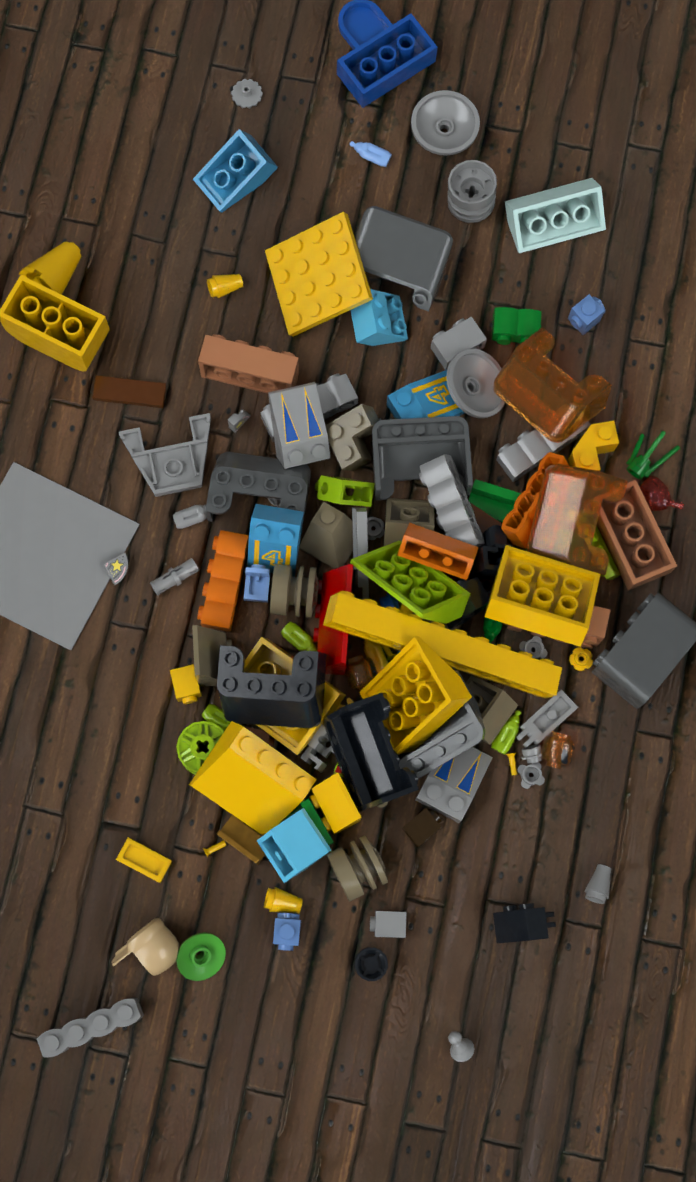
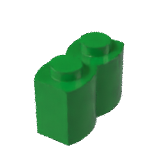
[492,307,542,347]

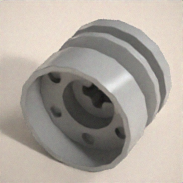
[448,160,497,223]

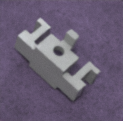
[300,725,334,773]

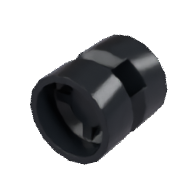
[354,947,388,981]

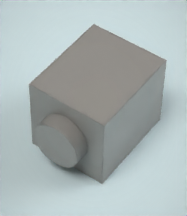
[370,911,406,938]

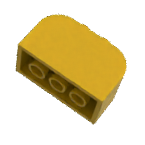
[0,275,110,371]

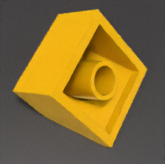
[309,773,362,835]

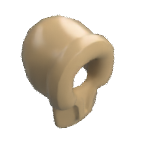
[111,918,180,976]

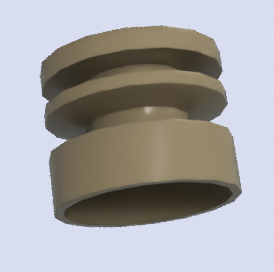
[270,564,319,618]
[326,835,388,902]

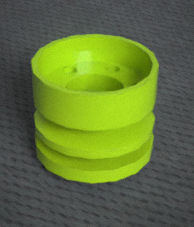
[176,721,224,775]

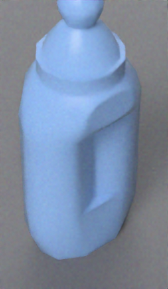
[350,141,392,167]

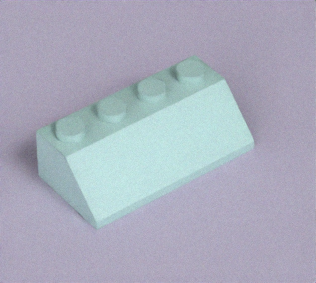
[505,178,606,253]

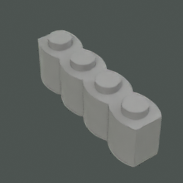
[260,373,358,442]
[496,403,591,482]
[419,454,485,547]
[37,998,144,1057]

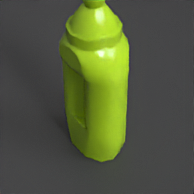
[281,622,317,652]
[202,704,231,731]
[491,710,521,755]

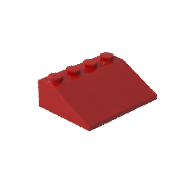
[313,564,353,675]

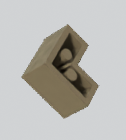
[325,404,379,471]

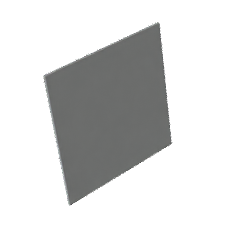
[0,462,140,650]

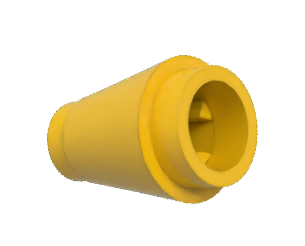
[207,274,243,298]
[264,887,303,913]

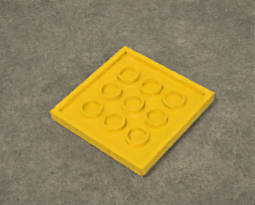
[265,212,373,337]

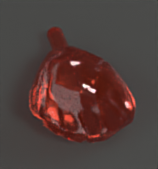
[640,476,684,511]

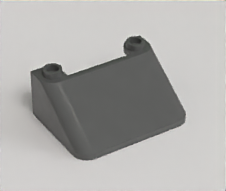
[355,206,453,312]
[372,416,473,501]

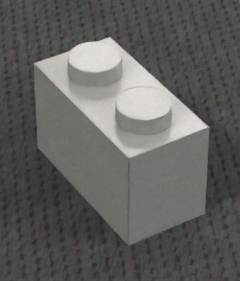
[431,316,487,370]

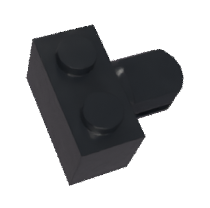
[471,525,526,580]
[446,577,492,630]
[493,903,556,944]

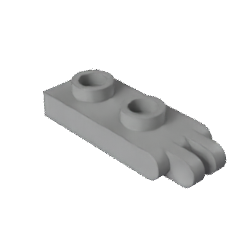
[516,689,578,748]

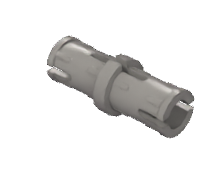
[150,558,199,596]

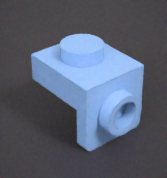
[243,564,271,603]

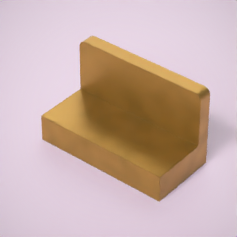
[216,815,265,865]

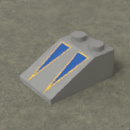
[268,382,330,469]
[415,747,493,823]

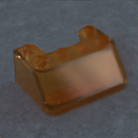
[493,327,612,443]
[527,464,628,575]

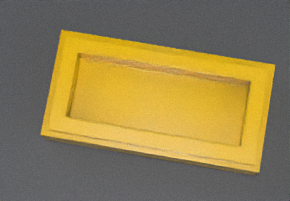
[116,838,172,883]

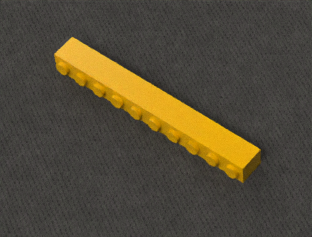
[323,591,562,698]

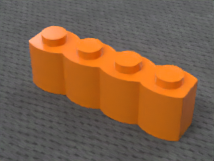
[501,452,573,549]
[197,530,249,632]

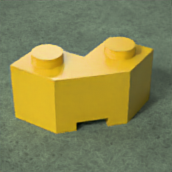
[568,421,619,481]

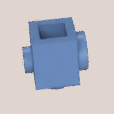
[568,294,605,335]
[273,913,301,951]

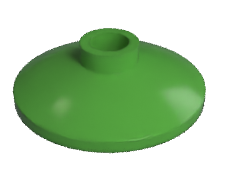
[176,933,226,981]

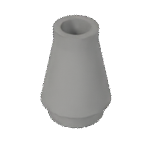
[585,864,612,904]

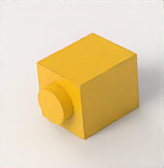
[170,664,202,704]

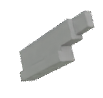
[352,507,369,600]

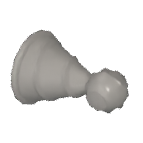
[448,1031,475,1062]

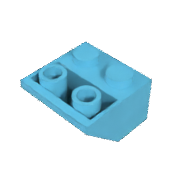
[351,289,408,346]
[257,808,331,883]

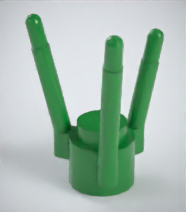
[626,431,680,480]

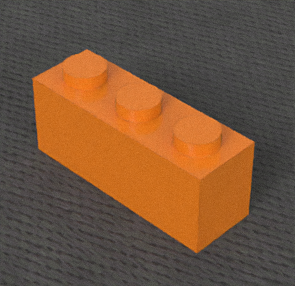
[397,522,479,580]

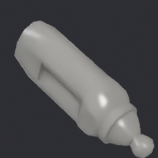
[173,505,207,529]

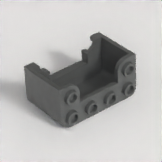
[592,592,696,709]

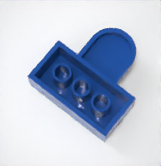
[337,0,438,108]

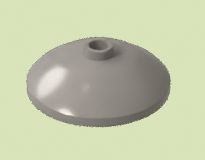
[411,90,480,155]
[447,349,507,418]

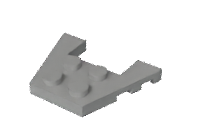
[119,413,211,497]

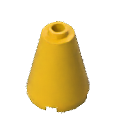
[19,242,81,295]

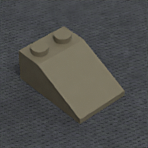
[192,625,232,687]

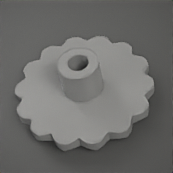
[231,79,263,109]

